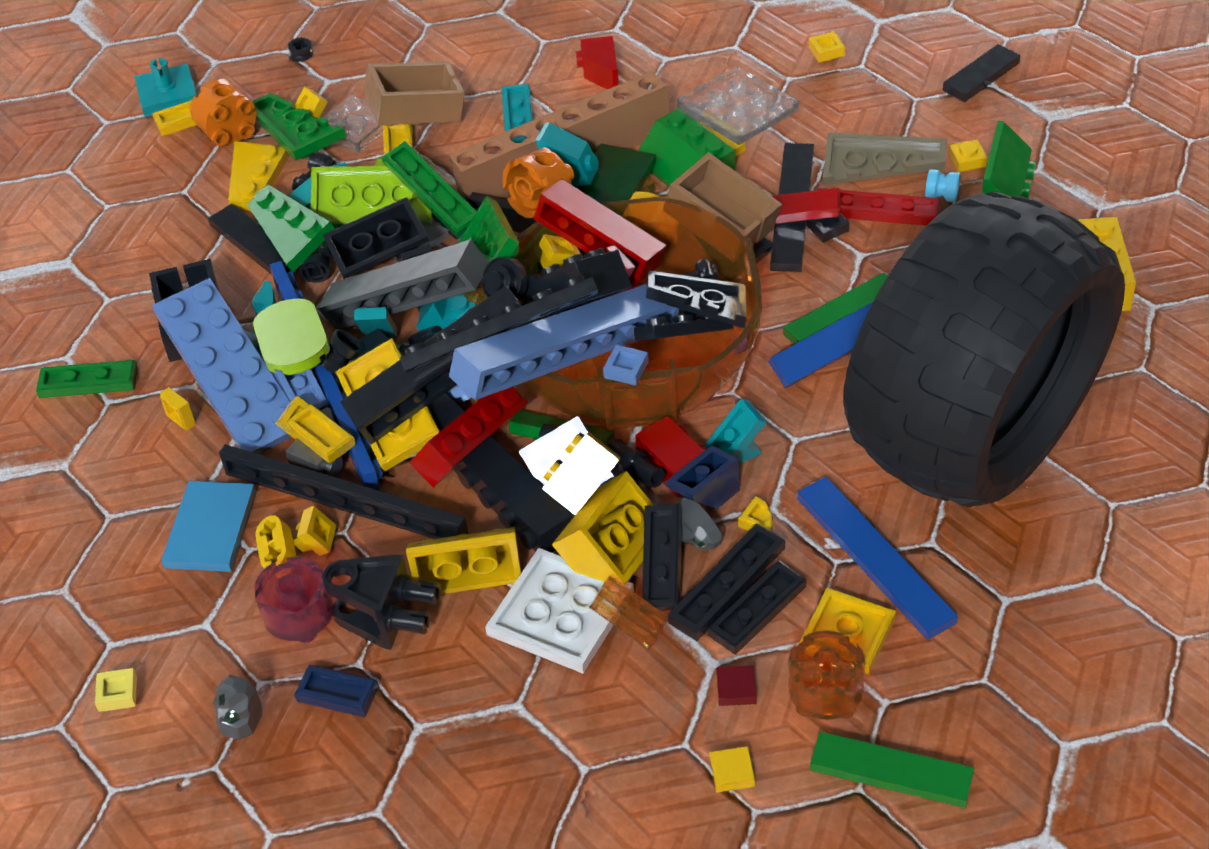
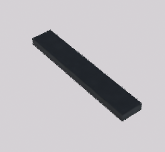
[770,143,814,272]

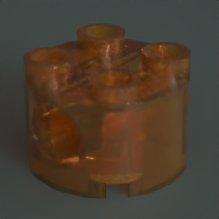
[788,630,866,720]

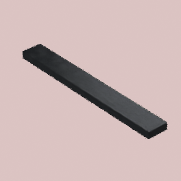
[219,444,468,539]

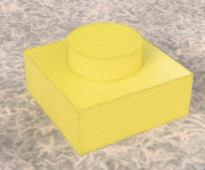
[95,668,137,712]

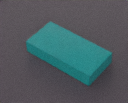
[354,307,397,339]

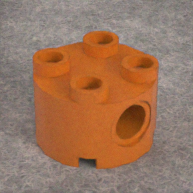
[190,79,257,146]
[502,148,574,218]

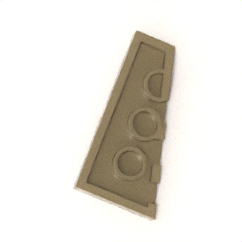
[822,133,947,186]

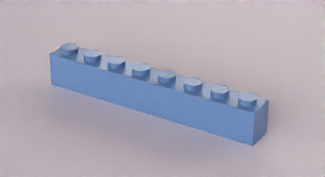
[449,284,679,400]

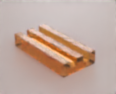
[589,576,668,649]

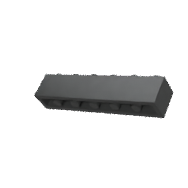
[317,239,489,330]

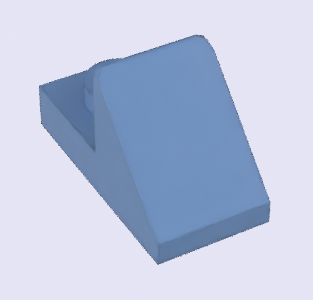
[272,369,329,410]

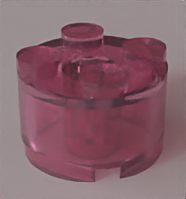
[254,557,334,643]

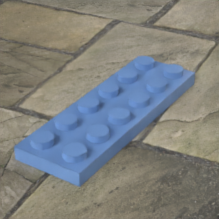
[152,278,292,454]

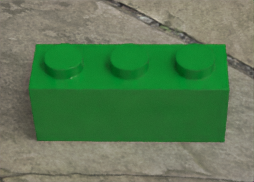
[638,108,735,188]
[982,121,1036,198]

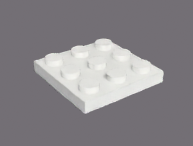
[485,548,634,673]

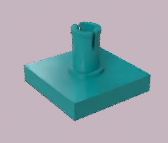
[134,58,197,117]

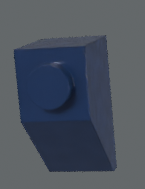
[666,445,740,509]

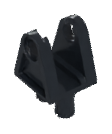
[322,555,441,650]

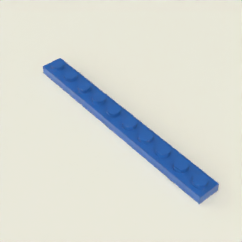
[269,261,383,491]

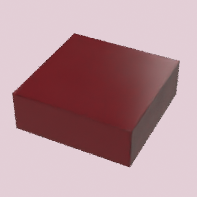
[716,665,757,706]

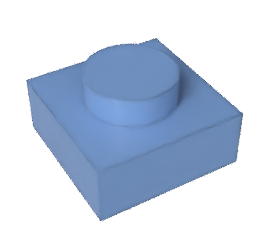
[603,345,649,386]

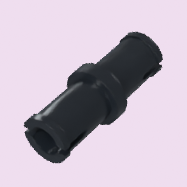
[607,438,665,488]

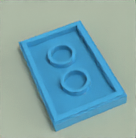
[161,481,256,572]

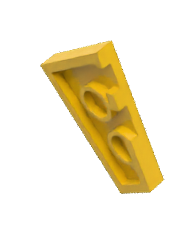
[228,141,289,211]

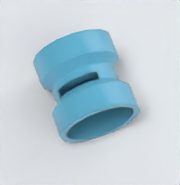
[925,169,960,203]

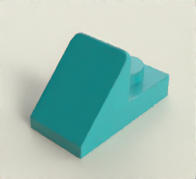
[416,293,482,331]
[704,398,767,464]

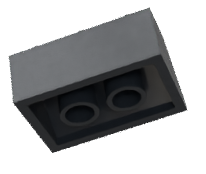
[323,197,429,279]

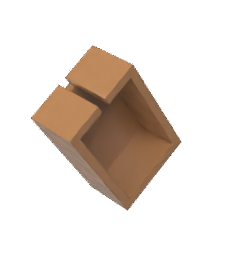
[364,62,465,126]
[664,152,782,261]

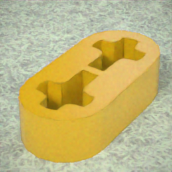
[255,515,296,577]

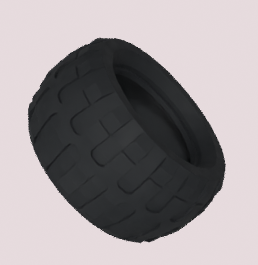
[843,192,1125,507]

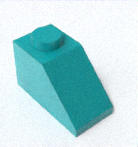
[535,123,599,187]

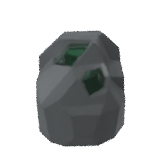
[676,498,723,551]
[213,675,262,740]

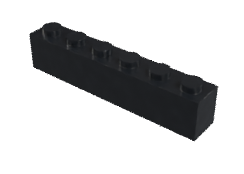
[340,285,533,445]

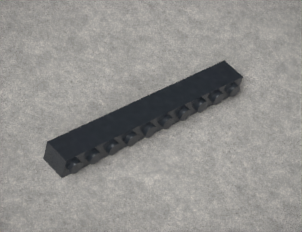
[348,329,573,553]

